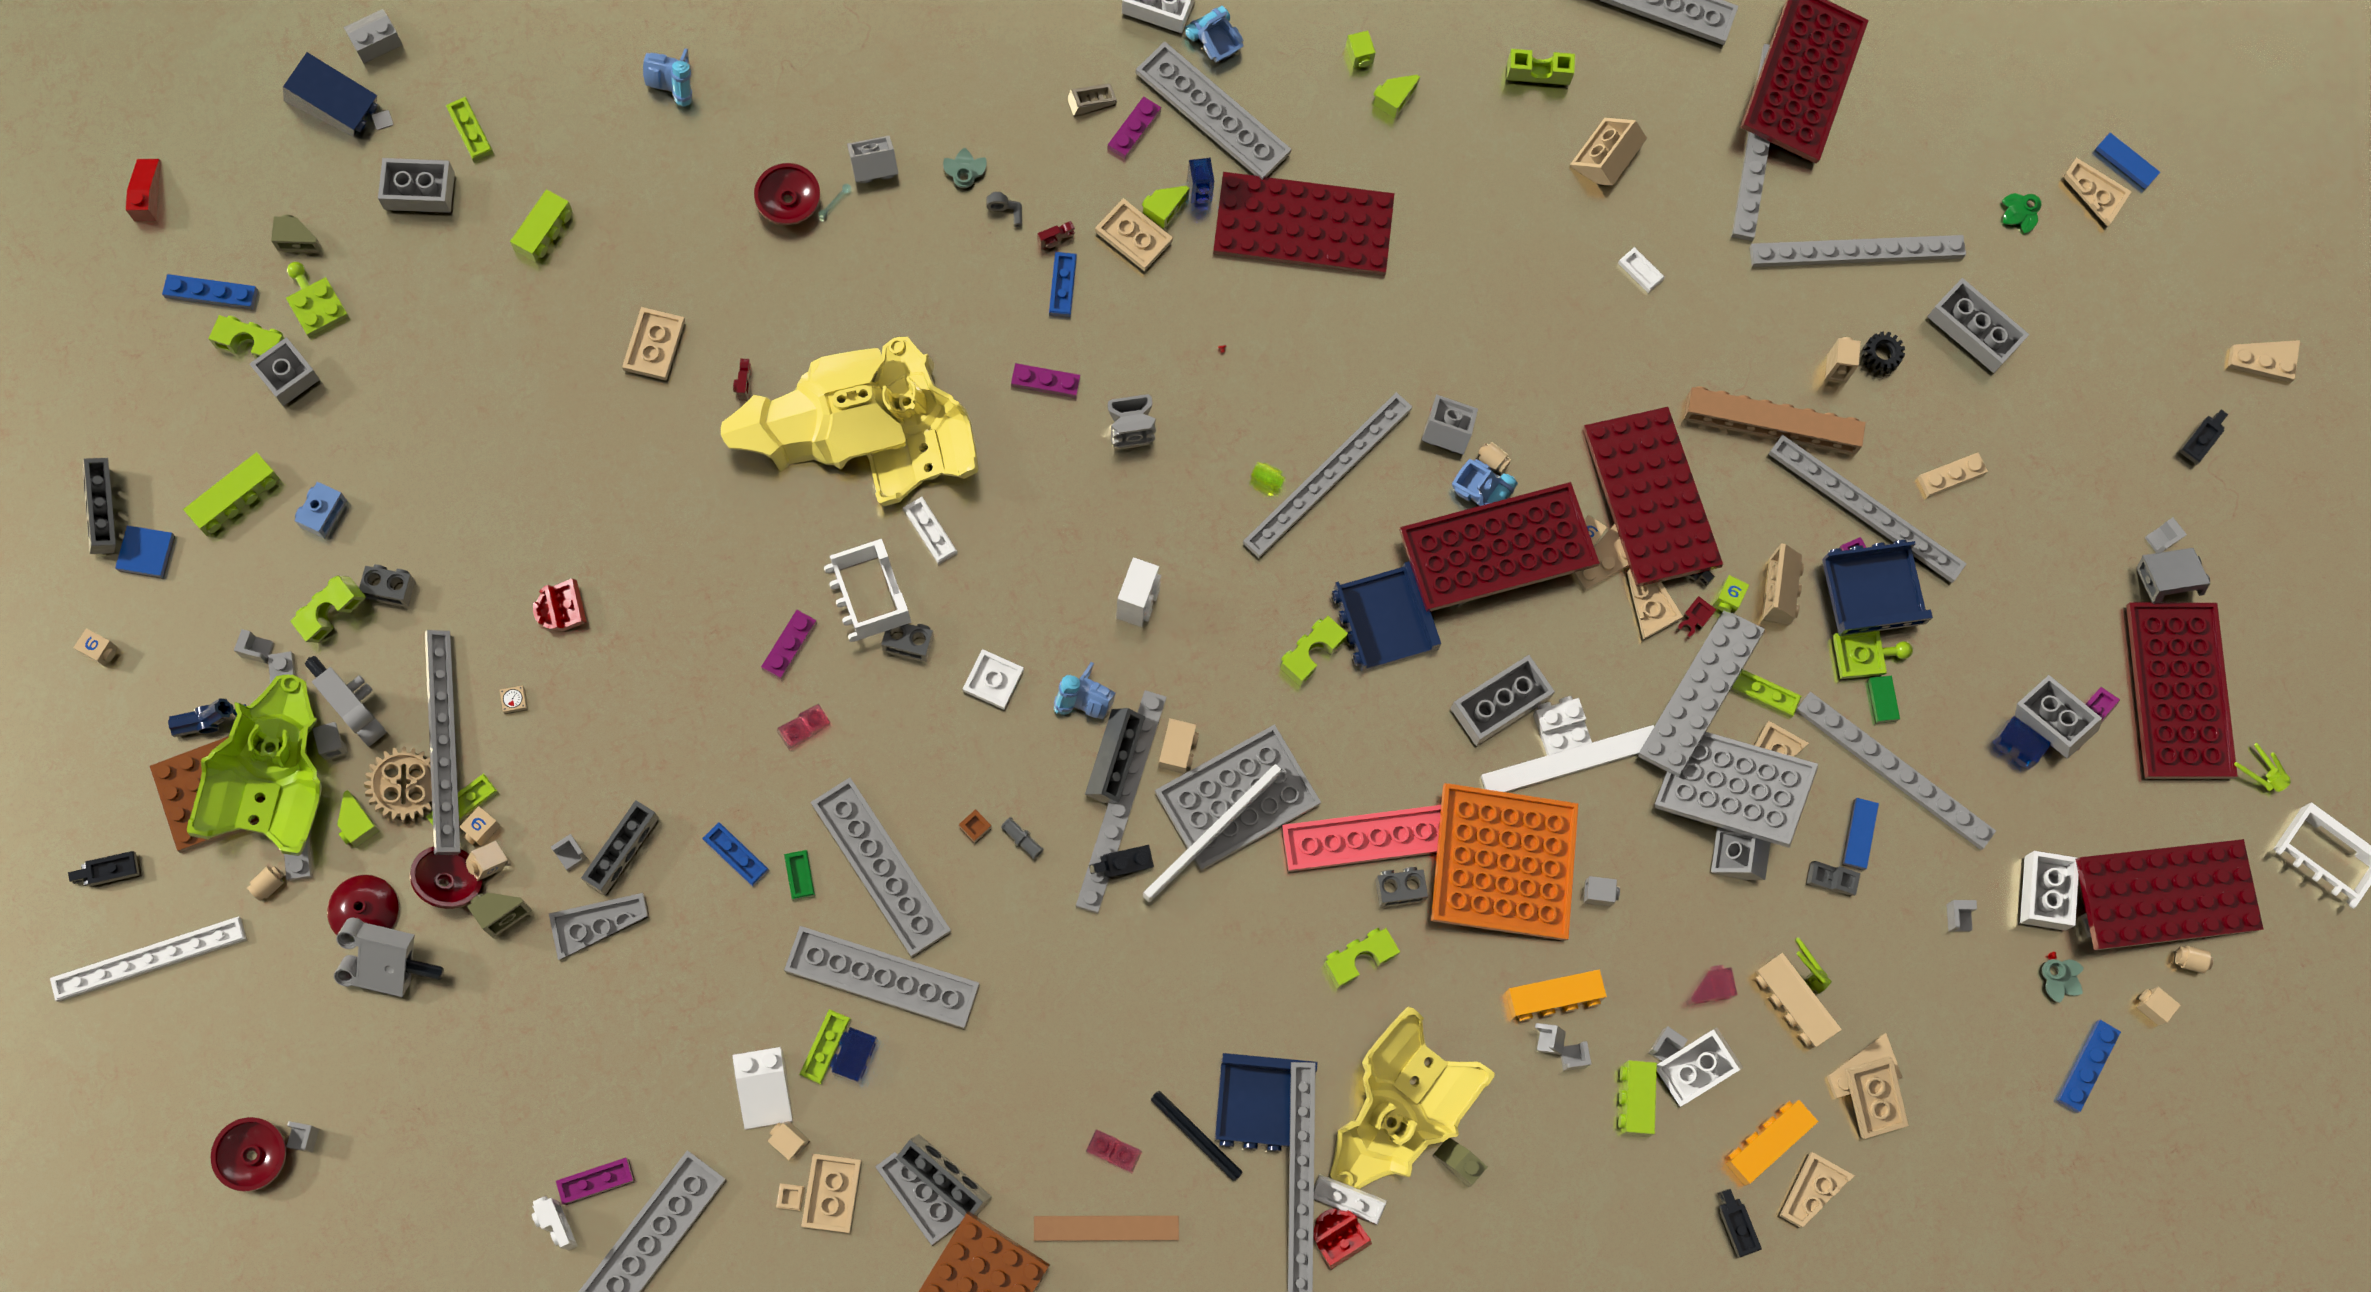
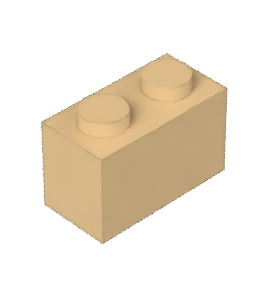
[1825,337,1861,382]
[1158,718,1199,773]

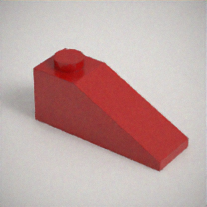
[126,159,161,221]

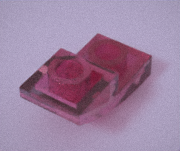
[777,704,831,749]
[1086,1129,1142,1173]

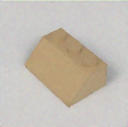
[1570,118,1647,186]
[1762,543,1804,625]

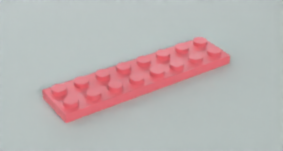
[1282,805,1441,872]

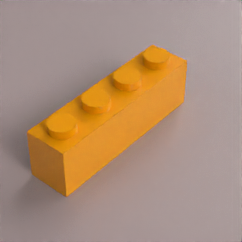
[1506,969,1607,1022]
[1725,1100,1819,1186]

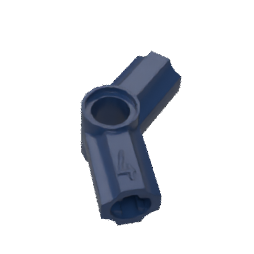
[168,698,234,737]

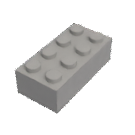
[1927,278,2030,373]
[1450,655,1555,746]

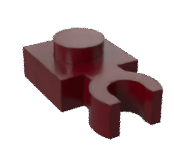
[1037,221,1075,249]
[733,358,751,401]
[1678,596,1717,638]

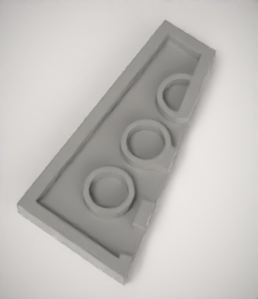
[549,893,648,960]
[875,1152,964,1246]

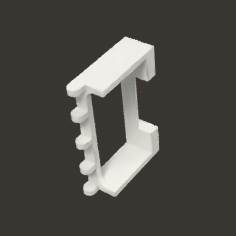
[824,539,911,642]
[2274,802,2371,909]

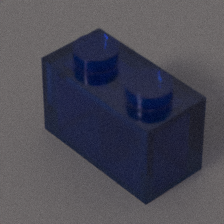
[1187,157,1215,204]
[1992,716,2051,769]
[830,1027,878,1085]

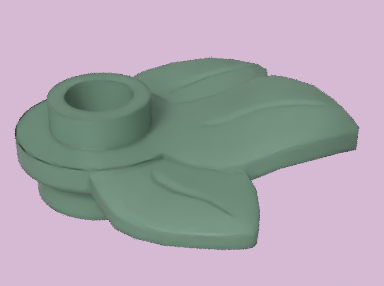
[943,148,987,188]
[2042,959,2084,1003]

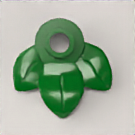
[2002,193,2042,234]

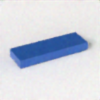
[2095,132,2160,189]
[1049,252,1077,317]
[1843,798,1879,870]
[702,822,769,887]

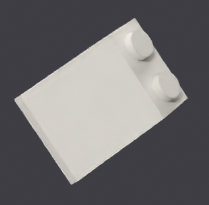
[1657,1027,1743,1107]
[732,1047,793,1130]

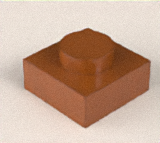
[959,809,992,843]

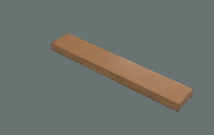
[1034,1216,1179,1241]

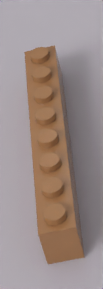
[1684,386,1866,454]

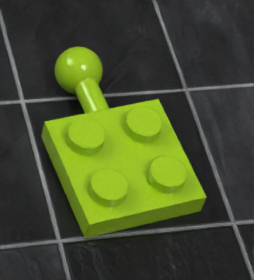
[286,262,349,337]
[1833,631,1913,679]

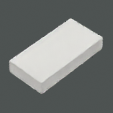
[1618,247,1665,293]

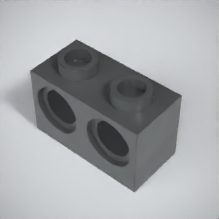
[359,564,415,607]
[881,624,934,662]
[1375,867,1428,907]

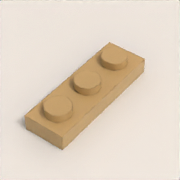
[1918,452,1988,497]

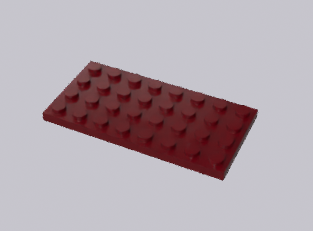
[1740,0,1869,163]
[1213,172,1395,276]
[1583,407,1723,587]
[1399,482,1600,612]
[2126,602,2238,779]
[2075,839,2264,950]

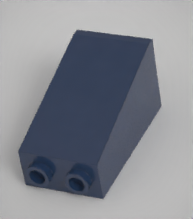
[283,52,379,137]

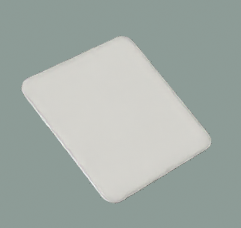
[372,110,393,130]

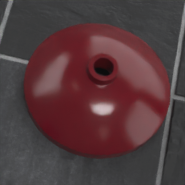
[754,163,820,225]
[409,846,482,909]
[327,875,400,935]
[210,1117,286,1192]

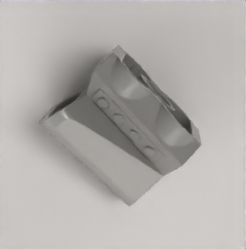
[1107,394,1156,448]

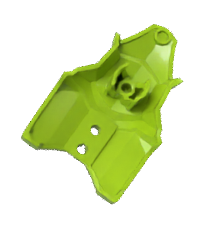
[187,674,322,856]

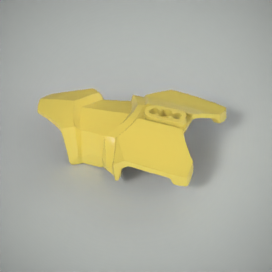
[865,337,978,506]
[721,348,906,472]
[1330,1007,1495,1189]

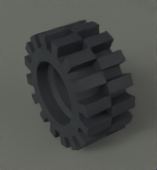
[1862,331,1905,375]

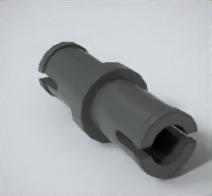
[1001,817,1044,859]

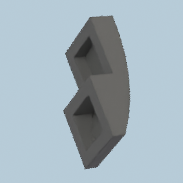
[1806,861,1860,896]

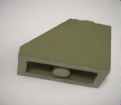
[271,215,322,251]
[1433,1138,1488,1187]

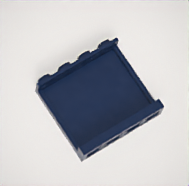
[1822,540,1933,636]
[1332,561,1442,672]
[1214,1053,1318,1152]

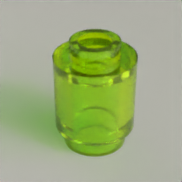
[1251,461,1285,491]

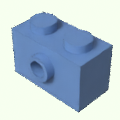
[294,482,347,539]

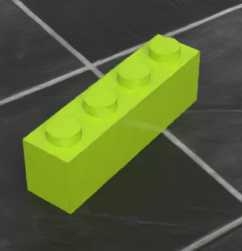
[183,452,280,536]

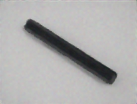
[1151,1090,1243,1181]

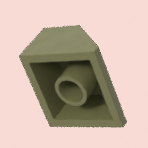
[467,892,532,937]

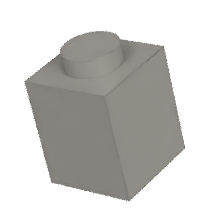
[1583,876,1620,907]

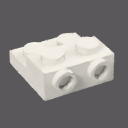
[1533,696,1592,756]
[532,1196,578,1251]

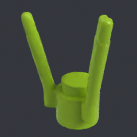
[2234,743,2291,792]
[1796,937,1832,994]

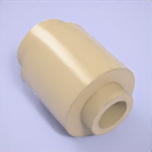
[1478,442,1512,474]
[247,866,284,901]
[2175,946,2214,974]

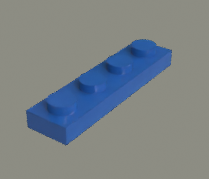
[162,274,258,310]
[2057,1020,2121,1113]

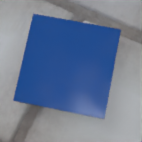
[115,525,174,578]

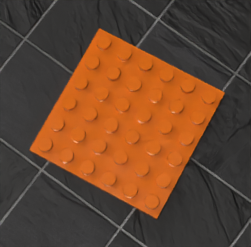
[1431,783,1578,941]

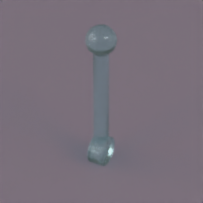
[818,184,851,219]

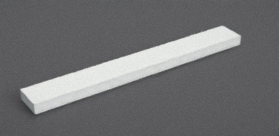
[1481,725,1654,792]
[1143,764,1281,902]
[50,916,247,1002]

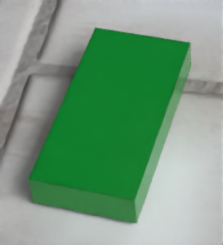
[1868,675,1900,723]
[784,850,816,901]

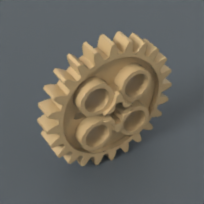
[364,747,432,823]

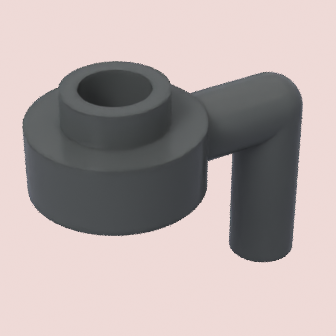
[986,192,1022,227]

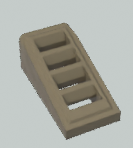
[1068,83,1117,116]

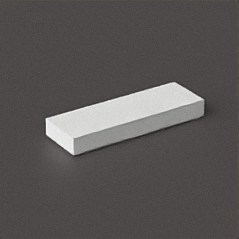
[903,497,957,565]
[1314,1174,1387,1225]

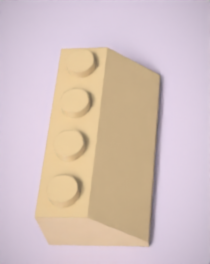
[1756,953,1842,1048]

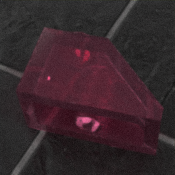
[1686,965,1738,1006]

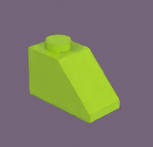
[1373,75,1420,118]
[1142,186,1190,229]
[337,790,380,848]

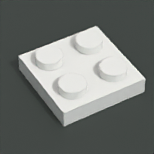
[963,649,1024,710]

